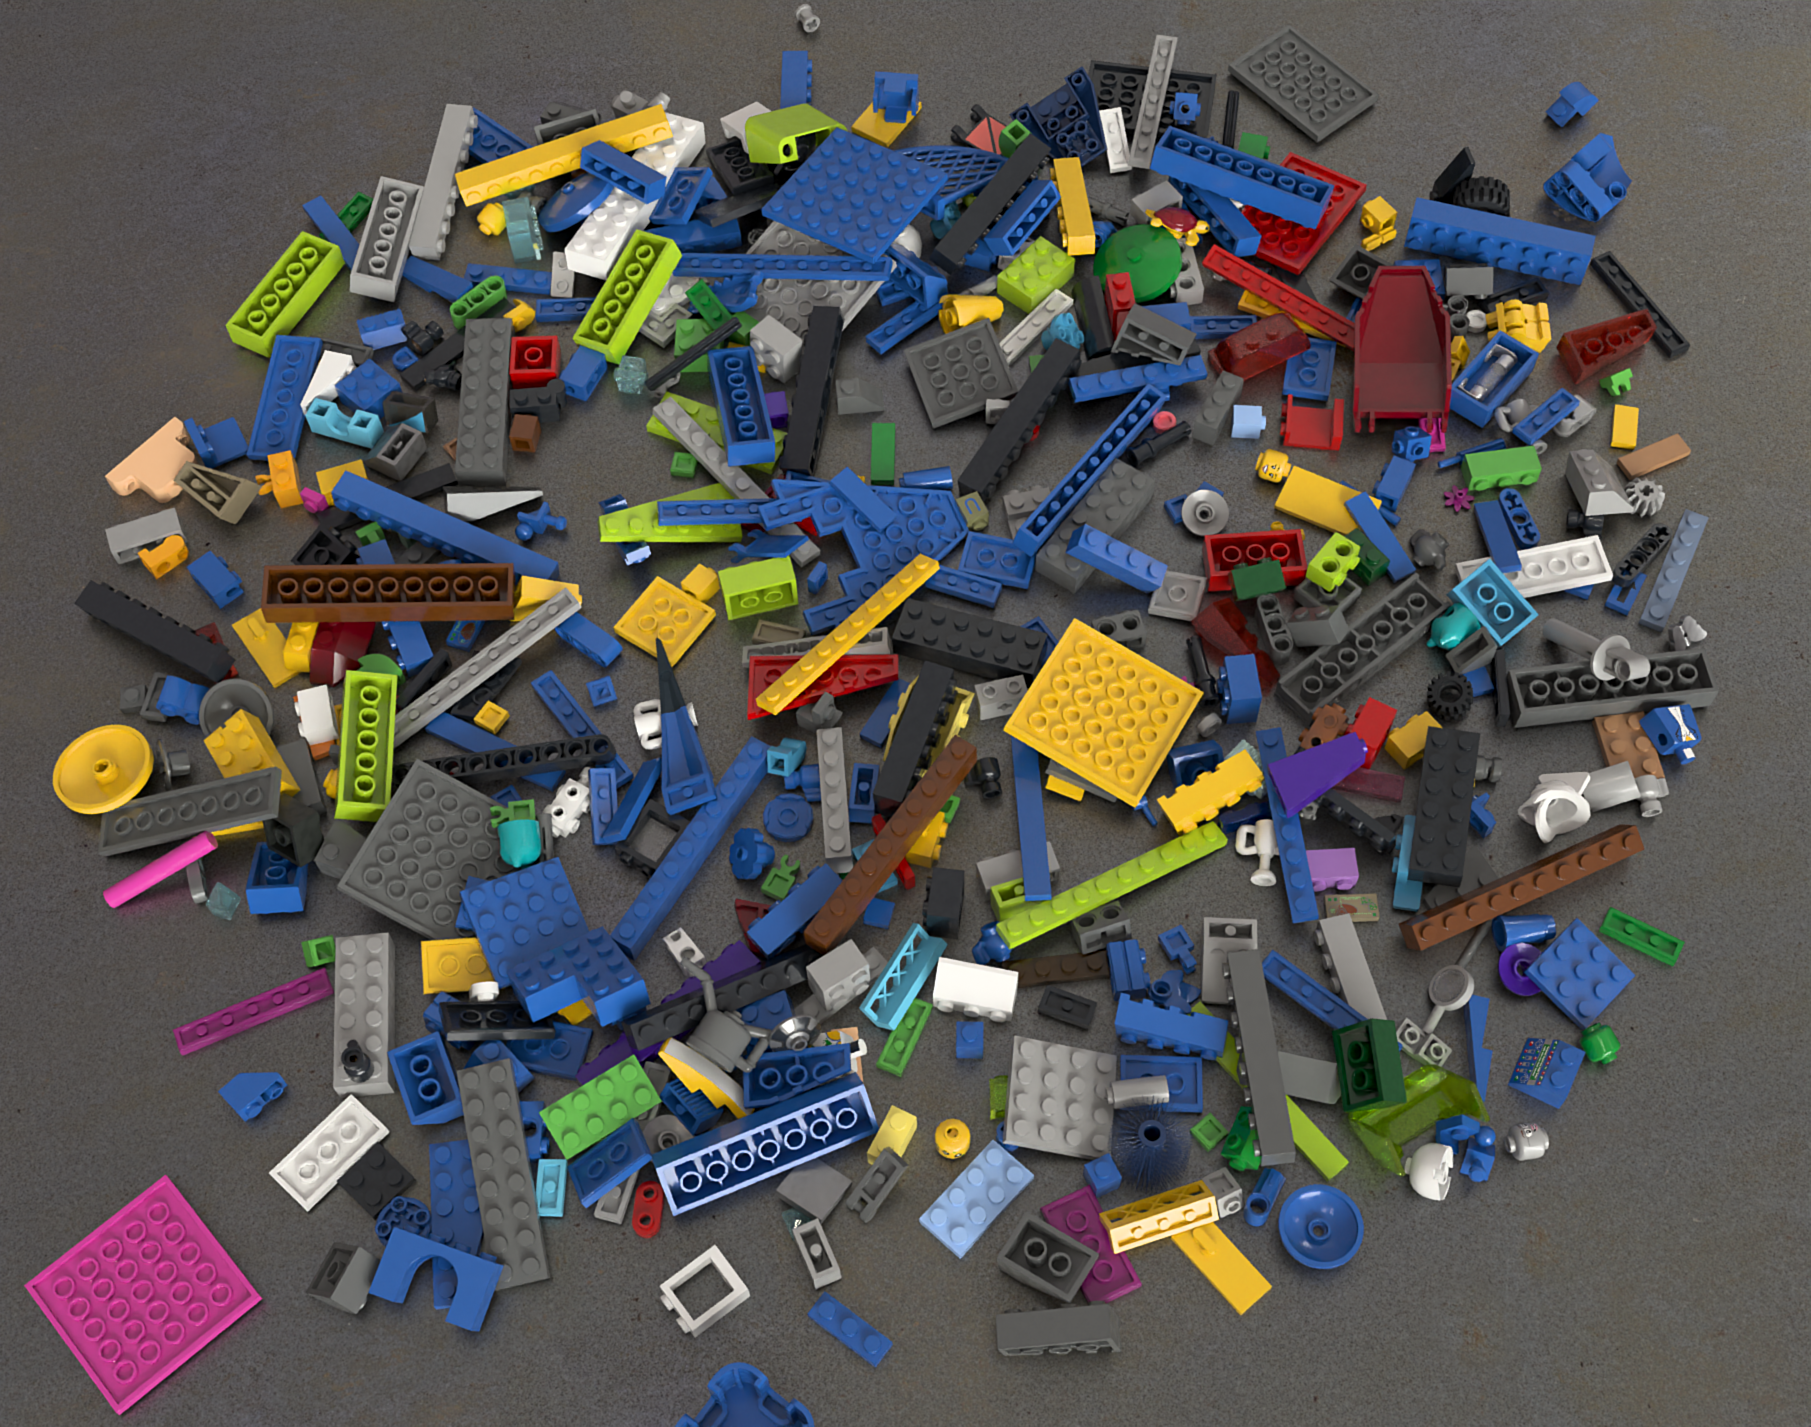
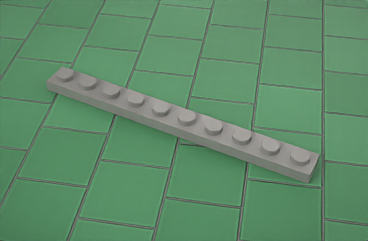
[653,397,820,568]
[393,588,582,749]

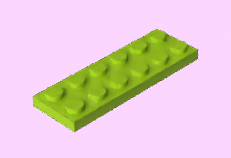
[646,391,788,475]

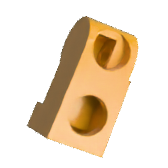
[138,535,189,580]

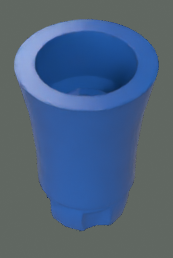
[1492,914,1556,952]

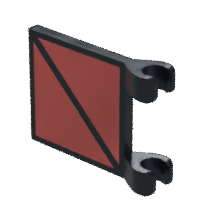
[950,104,1007,163]

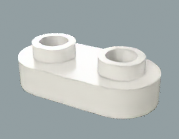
[469,982,499,1002]

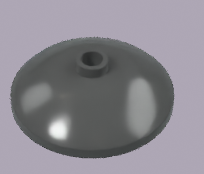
[199,679,274,738]

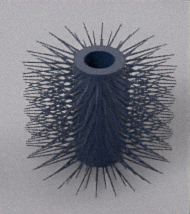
[1108,1095,1194,1194]

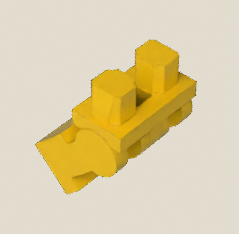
[1486,300,1551,353]

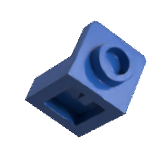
[1469,792,1496,839]
[1435,1114,1480,1155]

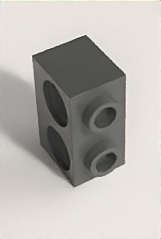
[1091,610,1147,650]
[1070,901,1132,955]

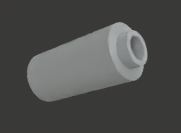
[1106,1075,1169,1109]

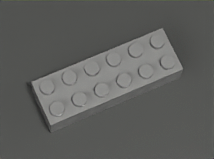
[350,176,424,302]
[333,932,395,1098]

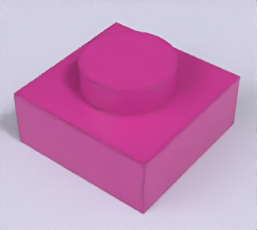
[300,487,329,513]

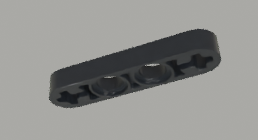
[1612,523,1673,587]

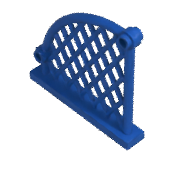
[894,145,1009,221]

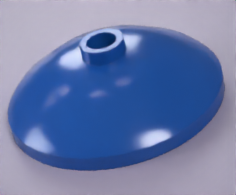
[1278,1184,1364,1269]

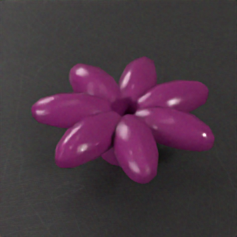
[1443,485,1475,512]

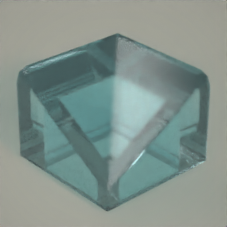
[206,882,241,920]

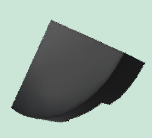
[1375,814,1404,834]

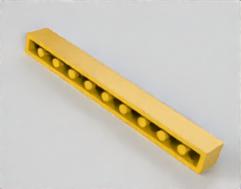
[455,104,673,207]

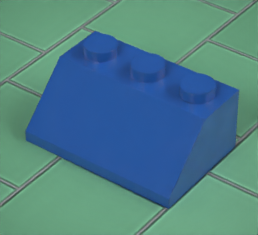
[884,243,948,309]
[387,1031,464,1125]

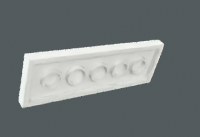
[1455,535,1613,598]

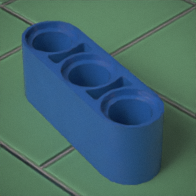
[554,612,623,668]

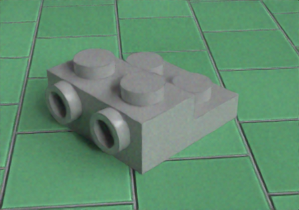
[1002,485,1059,540]

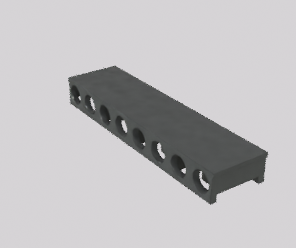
[1274,573,1451,727]

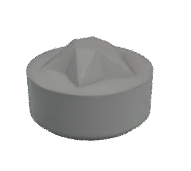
[1197,713,1222,737]

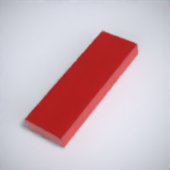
[872,814,915,890]

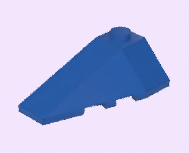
[743,1043,851,1109]

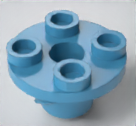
[930,201,962,239]
[1041,313,1084,350]

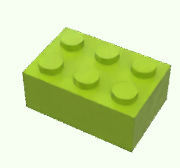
[997,236,1075,314]
[718,555,799,620]

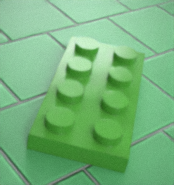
[539,1055,662,1160]

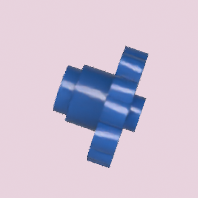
[729,828,775,879]

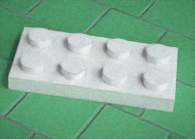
[269,1094,389,1212]

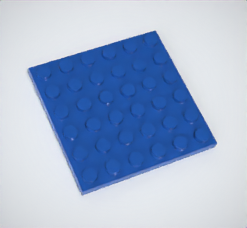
[761,127,947,264]

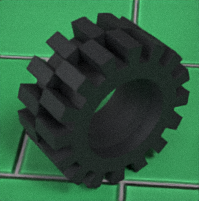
[1427,671,1473,720]

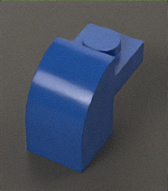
[1545,82,1599,128]

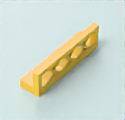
[1099,1180,1219,1254]

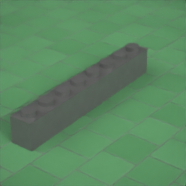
[1222,949,1296,1166]

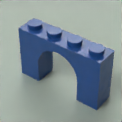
[368,1224,504,1332]

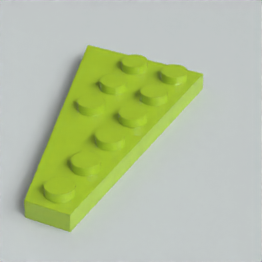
[597,483,743,542]

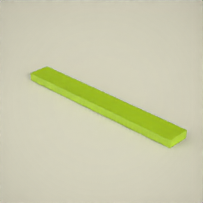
[1187,1002,1349,1182]

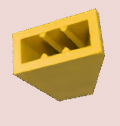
[509,576,582,621]

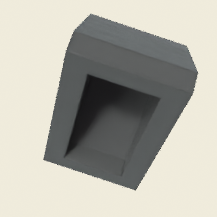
[1446,626,1498,675]

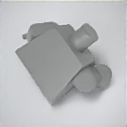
[610,88,670,119]

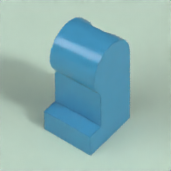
[767,737,807,777]

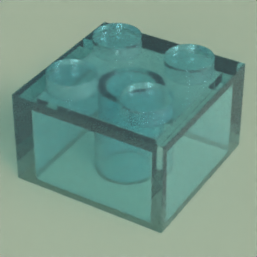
[502,197,544,264]

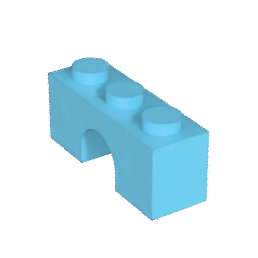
[305,398,384,449]

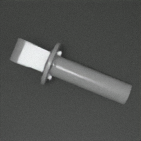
[1542,618,1650,681]

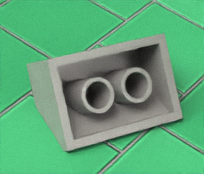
[1565,449,1634,516]

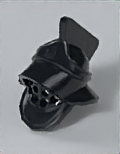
[767,132,816,182]

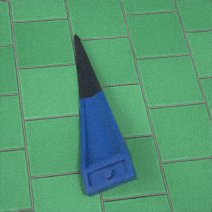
[656,638,717,815]

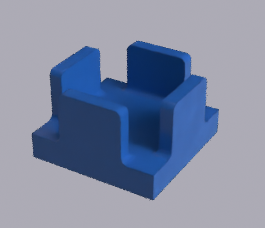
[873,71,919,123]

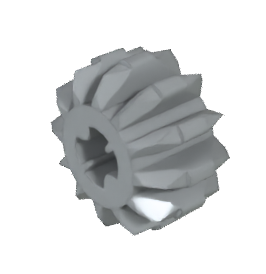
[1624,476,1665,518]

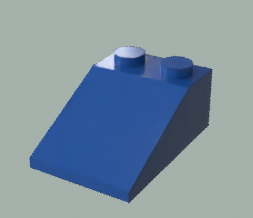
[245,842,308,914]

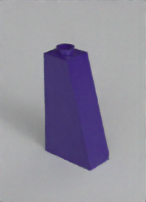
[1268,732,1368,818]

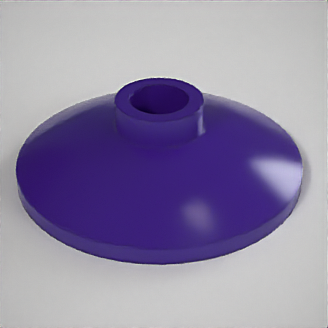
[1498,943,1542,996]

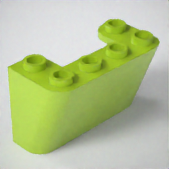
[745,104,848,164]

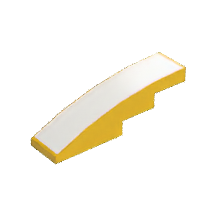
[658,1037,755,1119]

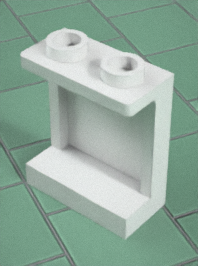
[720,102,771,154]

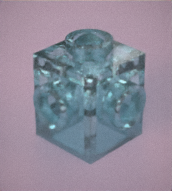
[614,355,648,394]

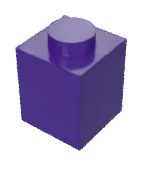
[764,391,789,429]

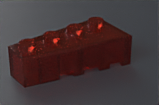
[1556,309,1657,385]

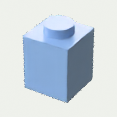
[1231,405,1266,439]

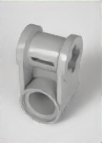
[1552,395,1597,437]

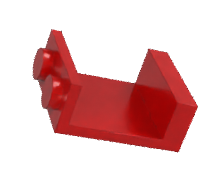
[1104,272,1136,342]
[1279,394,1344,451]

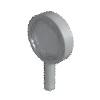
[1422,965,1474,1034]

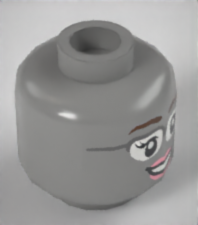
[1504,1122,1549,1161]

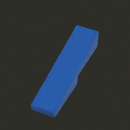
[402,255,474,303]
[1463,995,1493,1110]

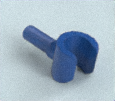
[1132,795,1158,826]

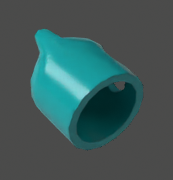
[1426,602,1481,651]
[497,819,542,869]

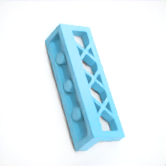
[859,923,948,1030]

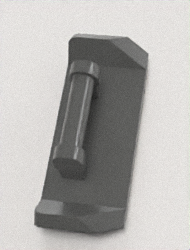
[1237,1050,1341,1104]

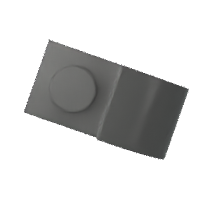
[796,692,843,735]

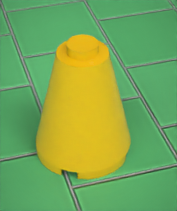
[939,294,1004,334]

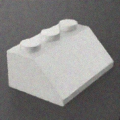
[933,957,1018,1022]

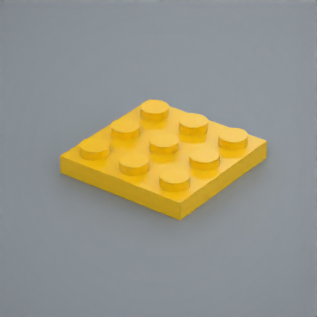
[613,576,716,667]

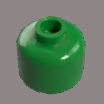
[1579,1022,1621,1065]

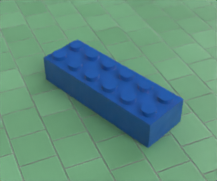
[707,346,775,467]

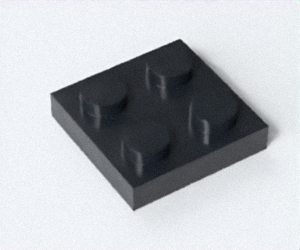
[337,1142,416,1220]

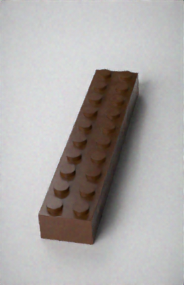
[261,563,516,623]

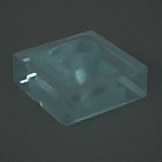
[781,1208,813,1241]

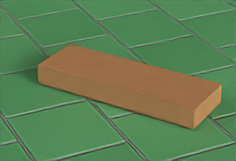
[1617,433,1691,480]

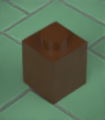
[509,414,541,453]

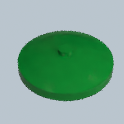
[1093,224,1182,303]

